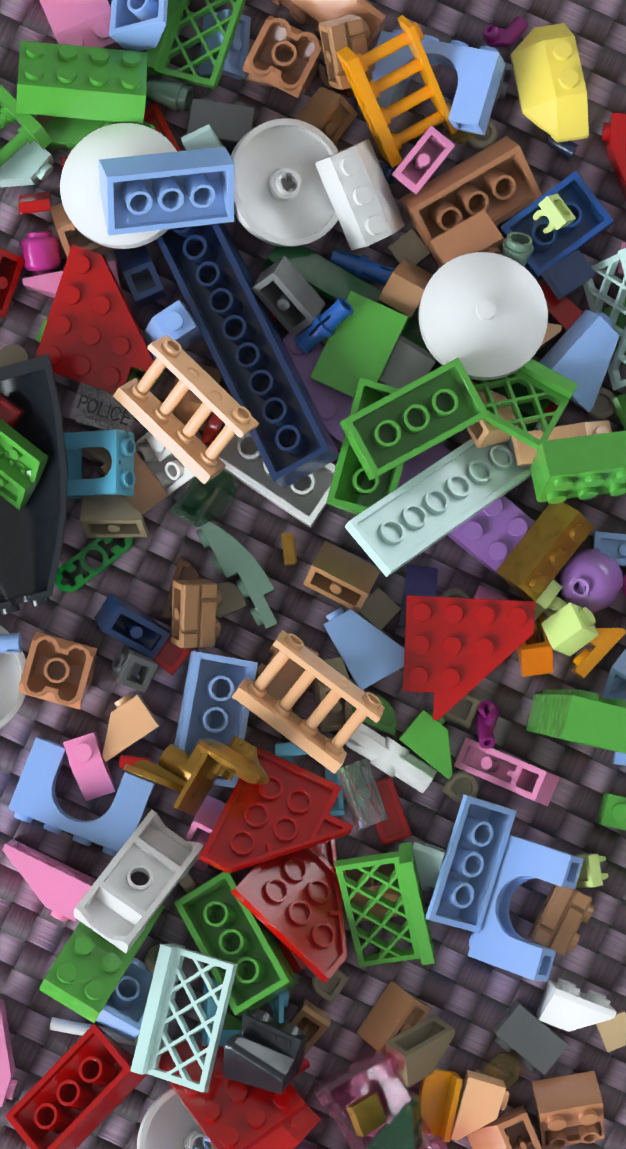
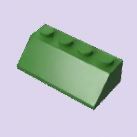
[326,378,404,515]

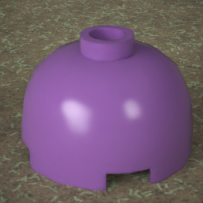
[558,549,623,612]

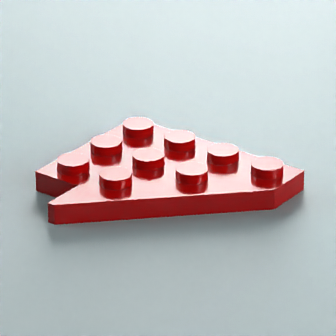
[35,244,155,394]
[403,595,536,720]
[199,747,353,873]
[231,839,347,983]
[158,1041,310,1149]

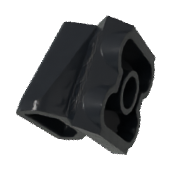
[222,1009,307,1095]

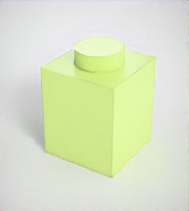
[541,602,599,656]

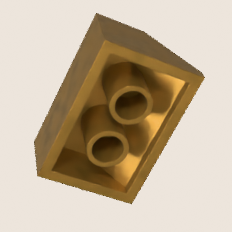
[496,502,594,601]

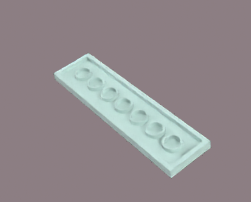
[345,422,541,577]

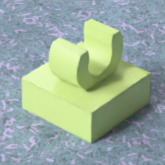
[533,193,576,234]
[535,579,567,620]
[575,854,609,888]

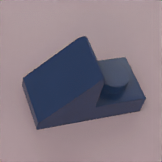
[541,251,595,300]
[398,565,438,628]

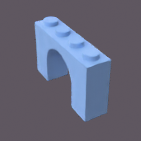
[372,29,505,135]
[8,737,156,857]
[468,835,584,982]

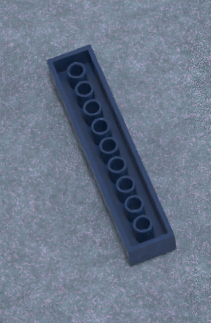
[156,223,339,488]

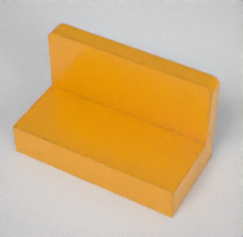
[412,1068,463,1142]

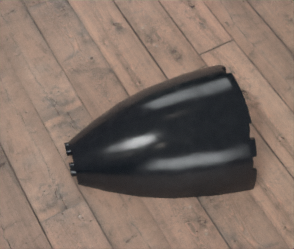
[0,354,68,615]

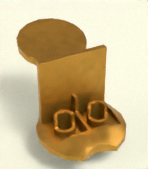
[123,735,270,816]

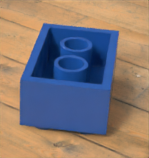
[499,171,614,281]

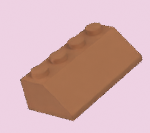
[270,0,386,52]
[399,136,542,260]

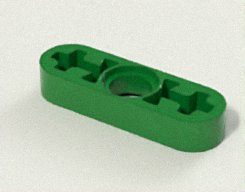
[55,537,134,593]

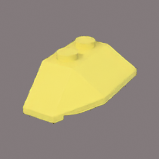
[510,23,589,143]

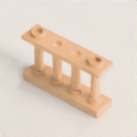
[113,335,259,484]
[232,630,385,774]

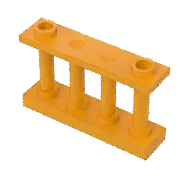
[336,15,457,168]

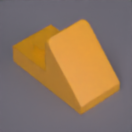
[571,628,626,679]

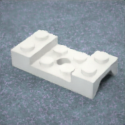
[74,809,204,953]

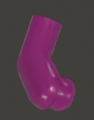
[483,16,528,47]
[476,700,499,749]

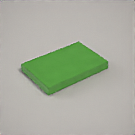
[310,291,409,398]

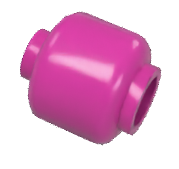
[19,231,62,276]

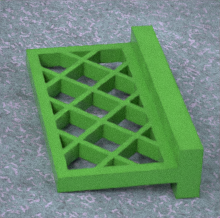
[147,0,246,90]
[441,359,578,450]
[335,842,435,967]

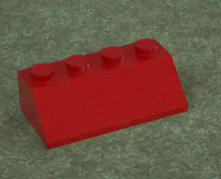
[5,1024,147,1149]

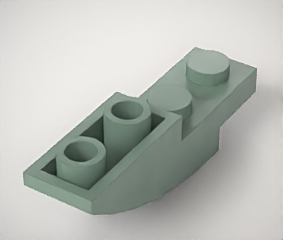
[196,519,278,629]

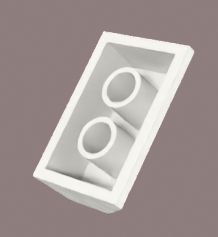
[315,139,405,251]

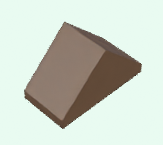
[288,998,331,1056]

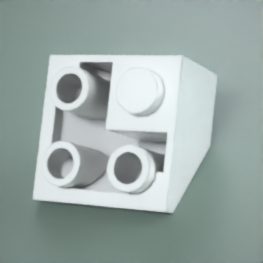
[135,431,202,499]
[536,978,617,1032]

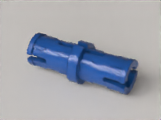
[330,247,395,286]
[295,297,354,354]

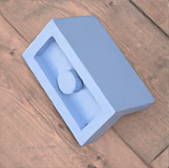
[199,9,251,80]

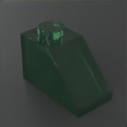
[170,471,237,528]
[366,1094,423,1149]

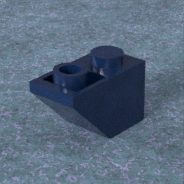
[114,245,166,308]

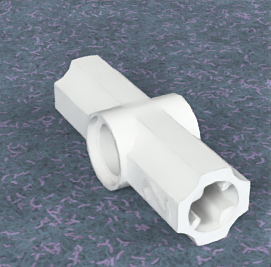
[345,724,437,794]

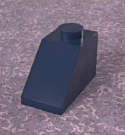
[94,592,171,659]

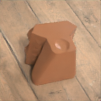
[242,15,323,98]
[19,631,97,710]

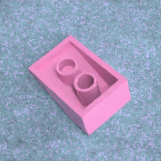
[39,0,125,50]
[2,839,96,923]

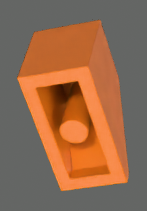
[516,612,554,677]

